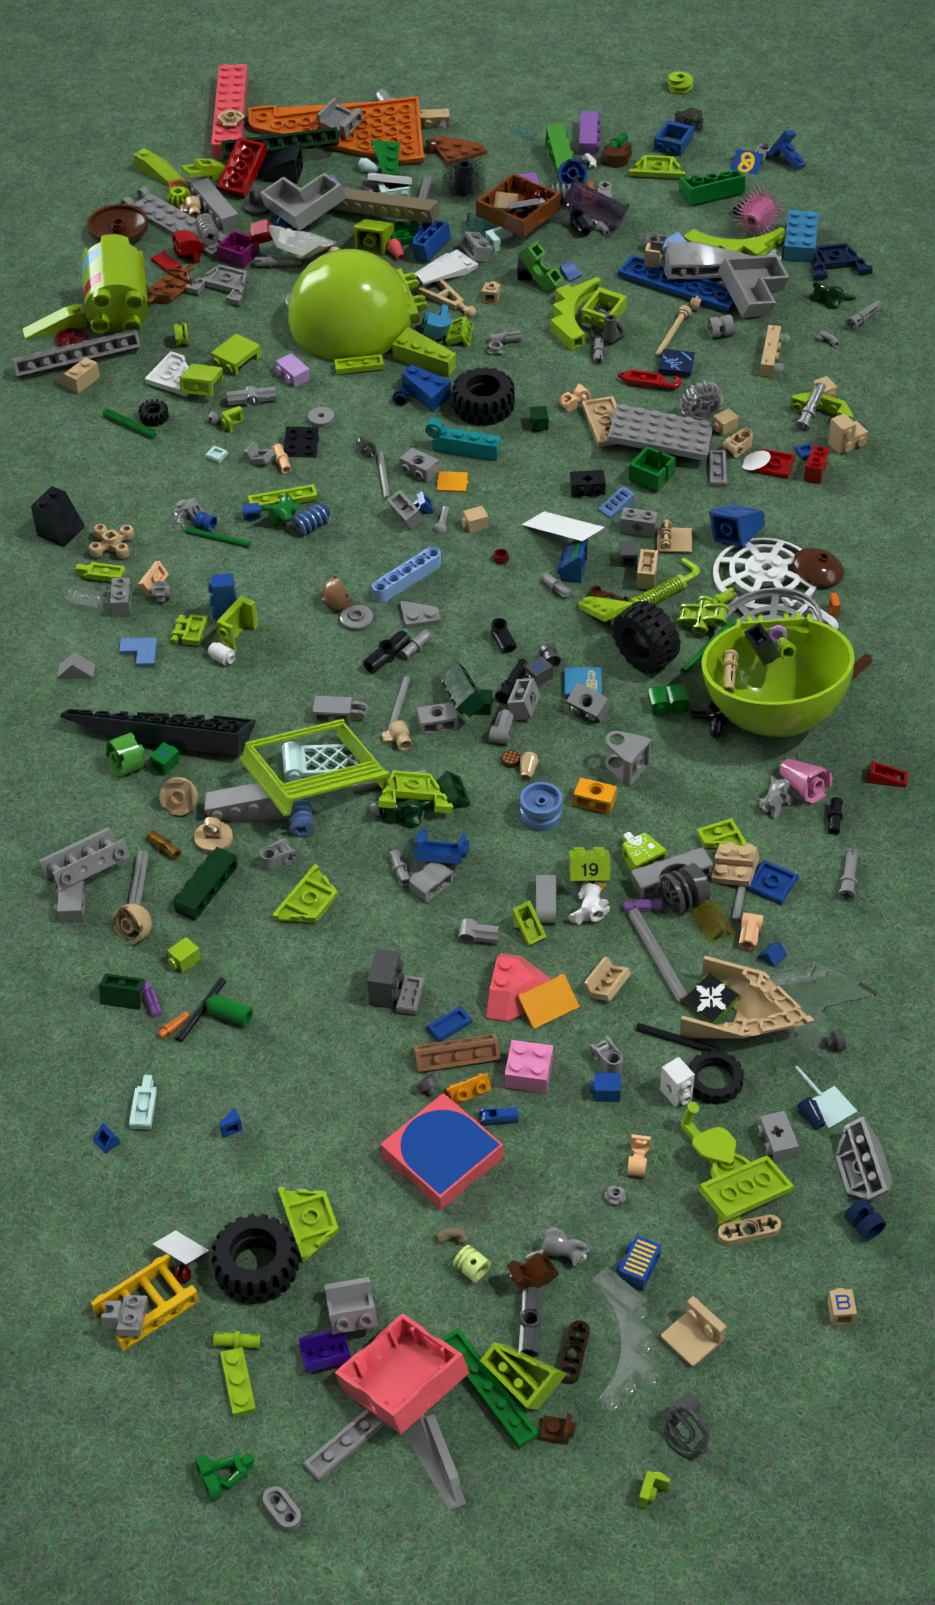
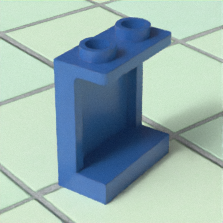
[414,829,470,864]

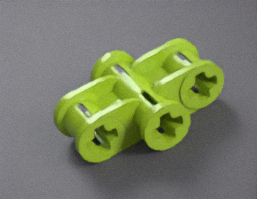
[677,596,729,635]

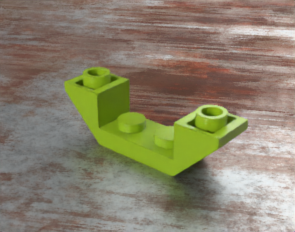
[790,391,853,420]

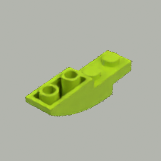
[181,158,226,181]

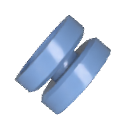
[520,782,563,831]

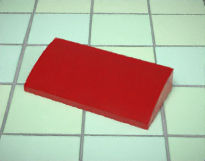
[216,137,268,199]

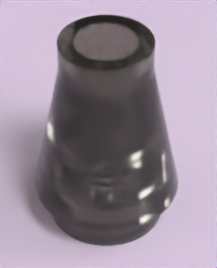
[356,437,376,458]

